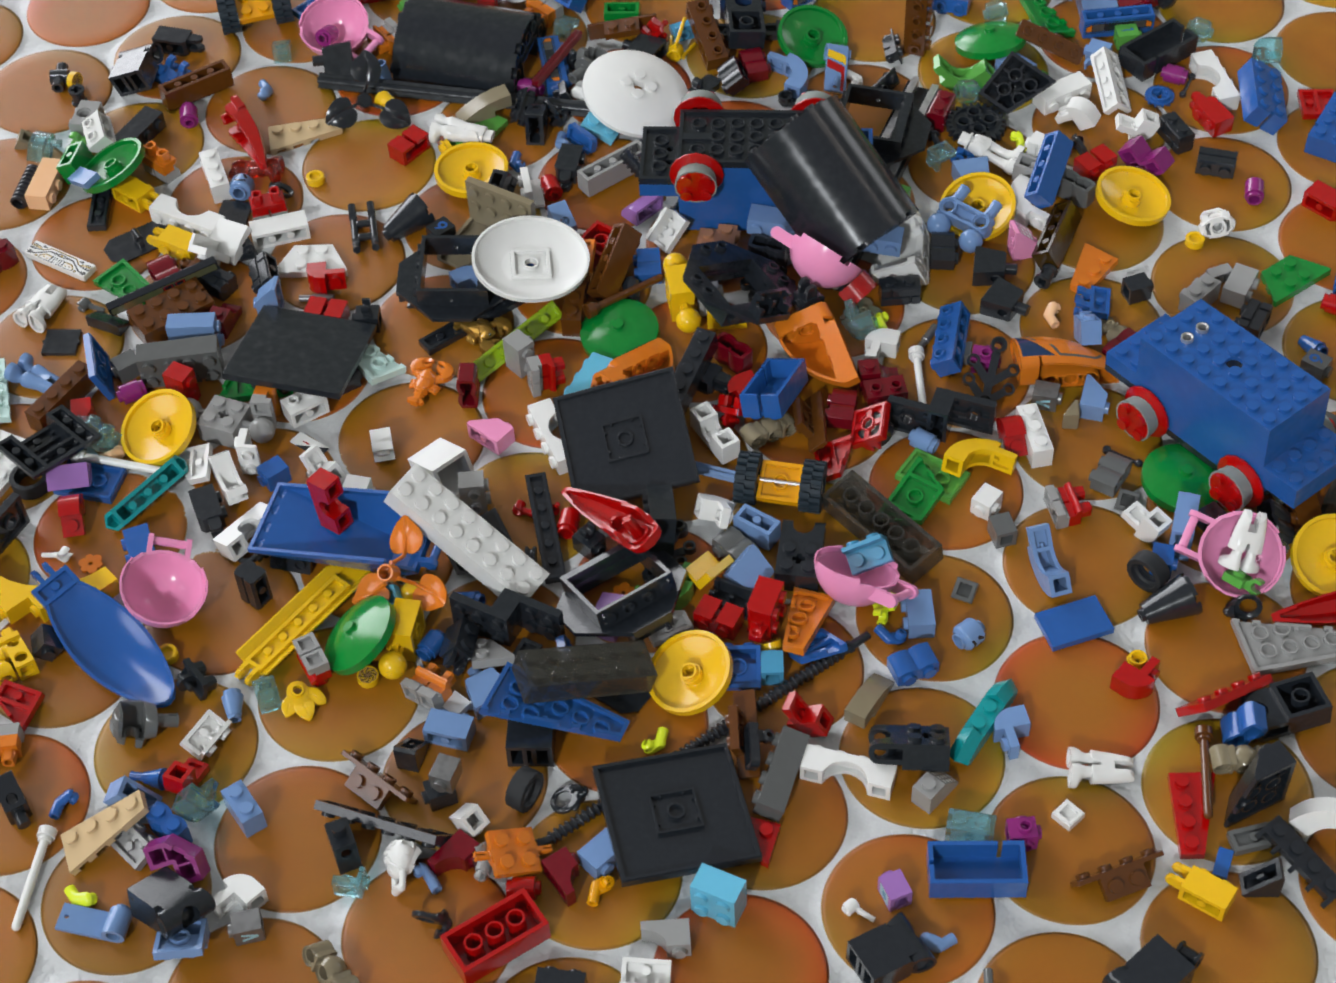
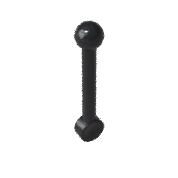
[1179,73,1196,98]
[1102,446,1143,467]

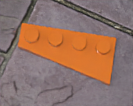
[783,587,835,656]

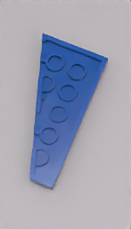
[479,661,630,742]

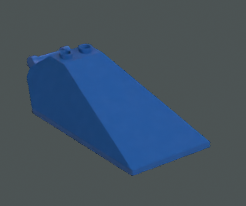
[247,482,441,575]

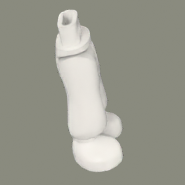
[429,113,495,144]

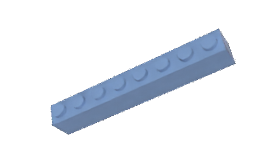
[747,203,905,257]

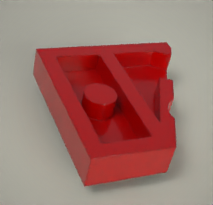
[1297,89,1334,120]
[814,434,854,482]
[0,679,45,733]

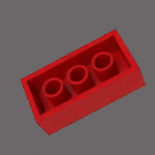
[440,888,551,983]

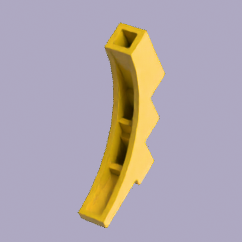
[0,566,120,625]

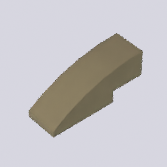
[455,84,512,123]
[844,673,895,729]

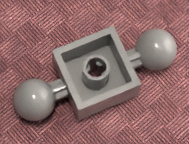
[188,395,275,449]

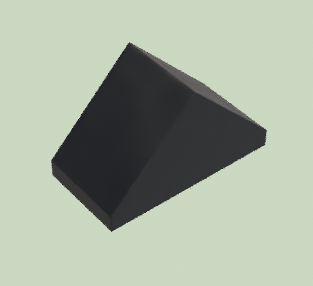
[393,737,430,773]
[1238,857,1285,897]

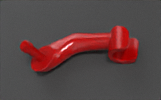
[512,500,560,518]

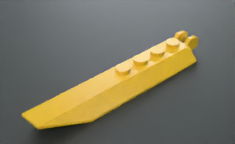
[234,565,372,687]

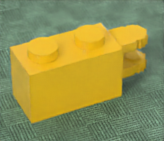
[111,175,159,214]
[146,224,198,261]
[1165,861,1238,922]

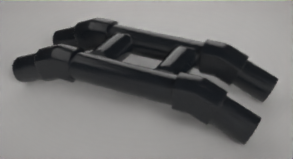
[348,201,380,254]

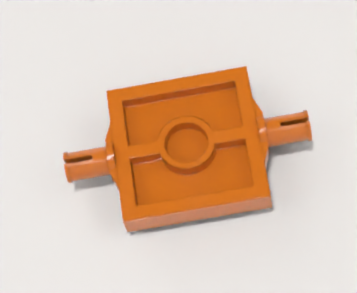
[473,827,552,879]

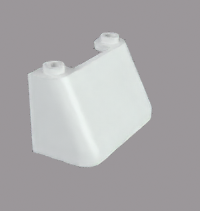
[869,211,930,286]

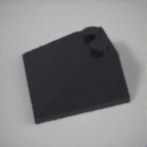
[0,405,102,480]

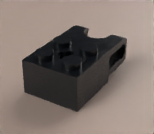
[724,0,766,49]
[774,519,826,592]
[1238,672,1333,742]
[868,723,950,772]

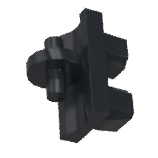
[176,658,217,701]

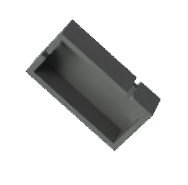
[136,334,224,389]

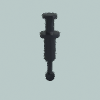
[928,123,947,158]

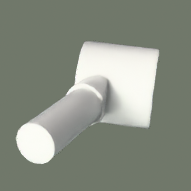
[41,546,73,563]
[841,898,876,922]

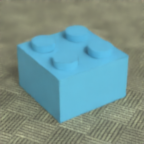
[690,863,747,928]

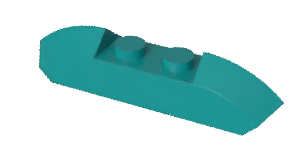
[104,455,189,531]
[950,679,1018,765]

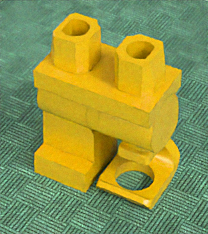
[0,627,40,686]

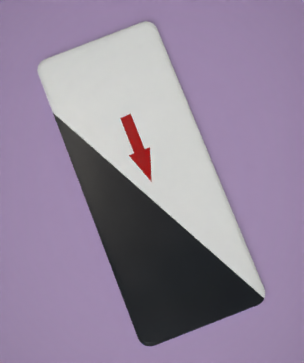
[290,432,329,454]

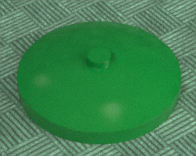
[777,5,848,68]
[955,21,1027,60]
[82,138,145,194]
[580,299,660,359]
[1141,444,1219,513]
[324,595,396,676]

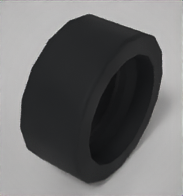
[9,466,48,500]
[1127,550,1170,593]
[505,765,544,813]

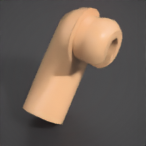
[1043,301,1061,329]
[97,445,125,464]

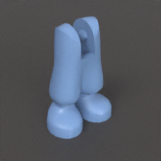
[4,352,60,393]

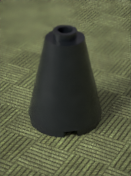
[382,192,436,242]
[1137,573,1203,625]

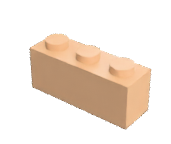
[24,157,65,211]

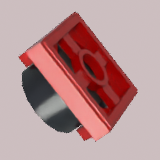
[851,401,894,451]

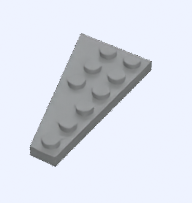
[1230,618,1336,675]

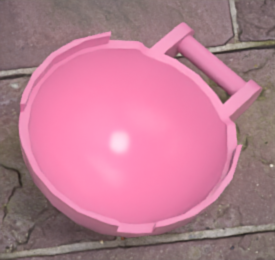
[298,0,385,61]
[771,226,862,289]
[1173,509,1286,598]
[119,533,208,628]
[814,545,919,608]

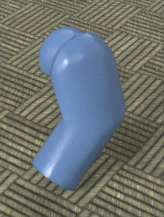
[555,131,571,150]
[412,862,443,894]

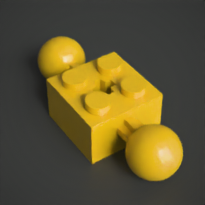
[663,252,701,333]
[378,580,426,680]

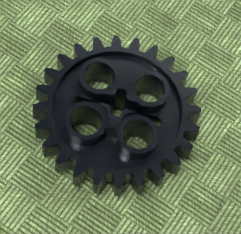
[946,102,1006,145]

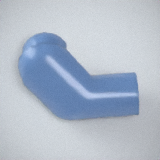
[257,79,273,101]
[920,932,958,953]

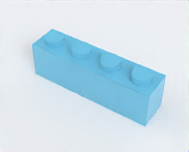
[563,352,613,395]

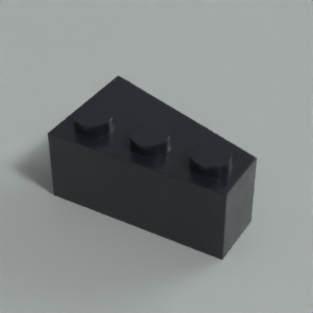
[642,484,677,555]

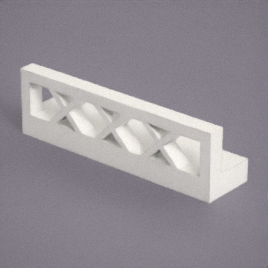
[1090,46,1132,115]

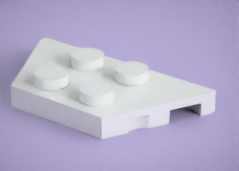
[278,244,348,278]

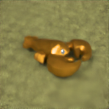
[453,317,513,354]

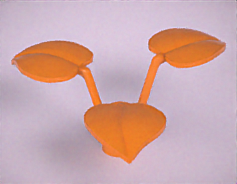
[351,515,447,611]

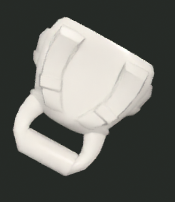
[1198,207,1236,239]
[384,839,422,896]

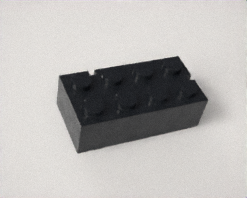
[1118,18,1198,82]

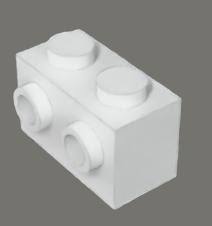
[82,110,116,154]
[280,392,330,429]

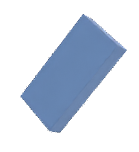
[67,166,100,189]

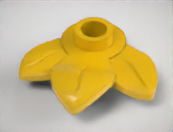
[281,681,327,721]

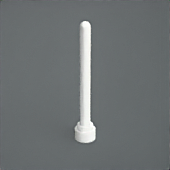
[908,345,927,404]
[70,450,160,473]
[11,824,58,931]

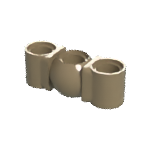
[739,412,797,450]
[1209,744,1263,774]
[302,940,360,983]

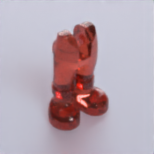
[229,156,285,183]

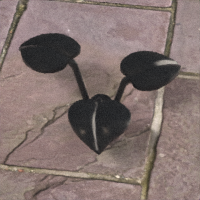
[325,50,411,129]

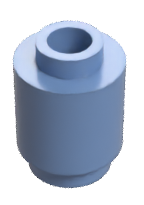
[908,427,940,455]

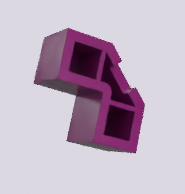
[1117,135,1175,176]
[142,833,211,883]

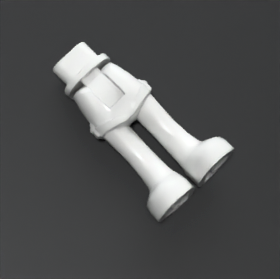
[957,131,1026,176]

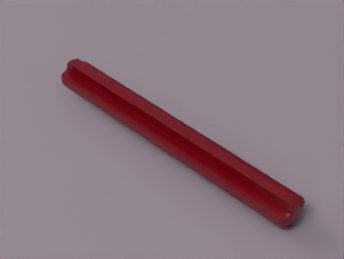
[531,29,583,88]

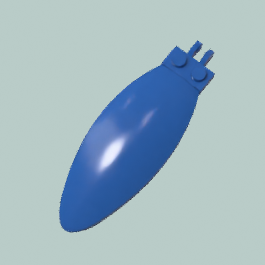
[30,562,176,708]

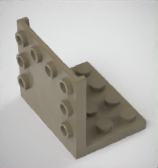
[437,176,536,268]

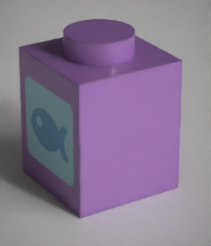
[877,869,913,912]

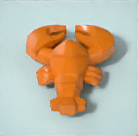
[407,357,455,407]

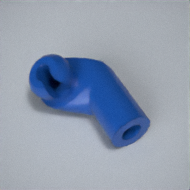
[509,151,526,172]
[874,624,907,645]
[48,789,79,820]

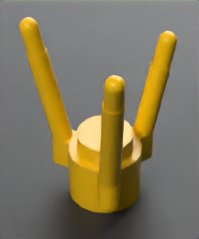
[666,17,696,62]

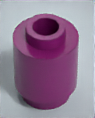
[315,25,339,46]
[1160,63,1189,85]
[517,78,545,96]
[179,102,198,128]
[1245,177,1264,205]
[116,379,148,405]

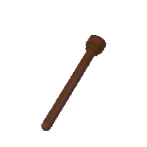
[582,274,664,319]
[1194,724,1213,819]

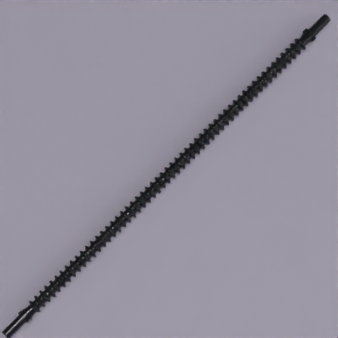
[535,631,871,846]

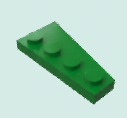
[1019,0,1076,38]
[92,258,150,305]

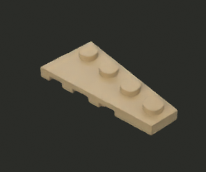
[268,118,343,156]
[61,790,149,876]

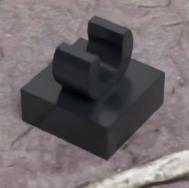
[552,80,573,100]

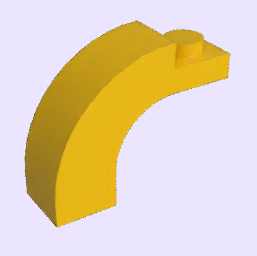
[941,438,1018,478]

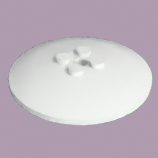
[582,50,688,138]
[472,216,590,303]

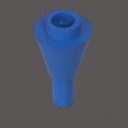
[129,768,167,791]

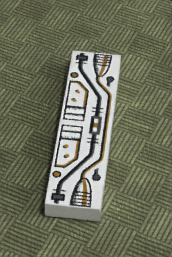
[24,240,97,282]

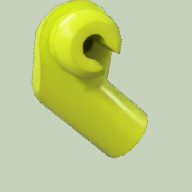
[1010,131,1027,153]
[875,311,889,329]
[641,727,669,755]
[64,885,98,907]

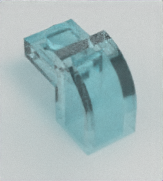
[1252,37,1283,65]
[27,130,62,163]
[841,299,879,340]
[171,778,220,822]

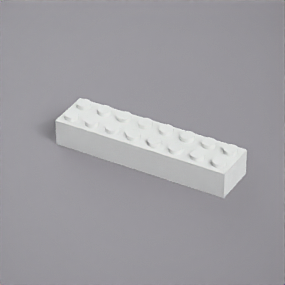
[384,463,550,597]

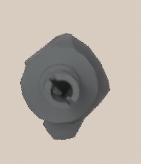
[568,46,609,84]
[109,700,179,748]

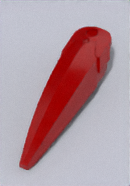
[221,94,267,170]
[561,487,662,554]
[1271,591,1336,625]

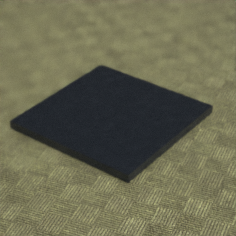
[222,305,377,400]
[553,366,700,501]
[592,743,763,887]

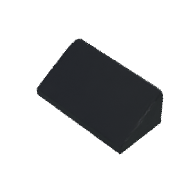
[85,311,130,336]

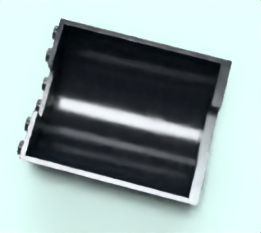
[390,0,547,93]
[744,95,919,264]

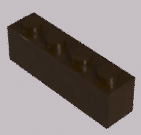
[1031,200,1082,270]

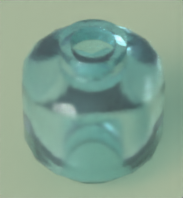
[982,0,1009,22]
[1186,17,1214,43]
[953,79,981,104]

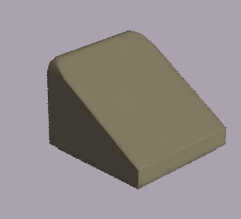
[14,129,39,150]
[1062,400,1080,429]

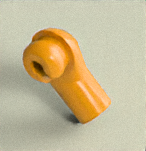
[586,875,615,907]

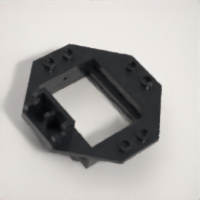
[840,83,932,166]
[396,235,506,322]
[682,241,796,327]
[556,545,688,649]

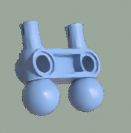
[927,184,1002,253]

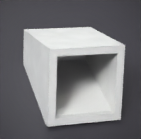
[408,438,475,498]

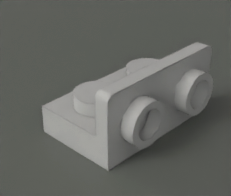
[111,821,156,871]

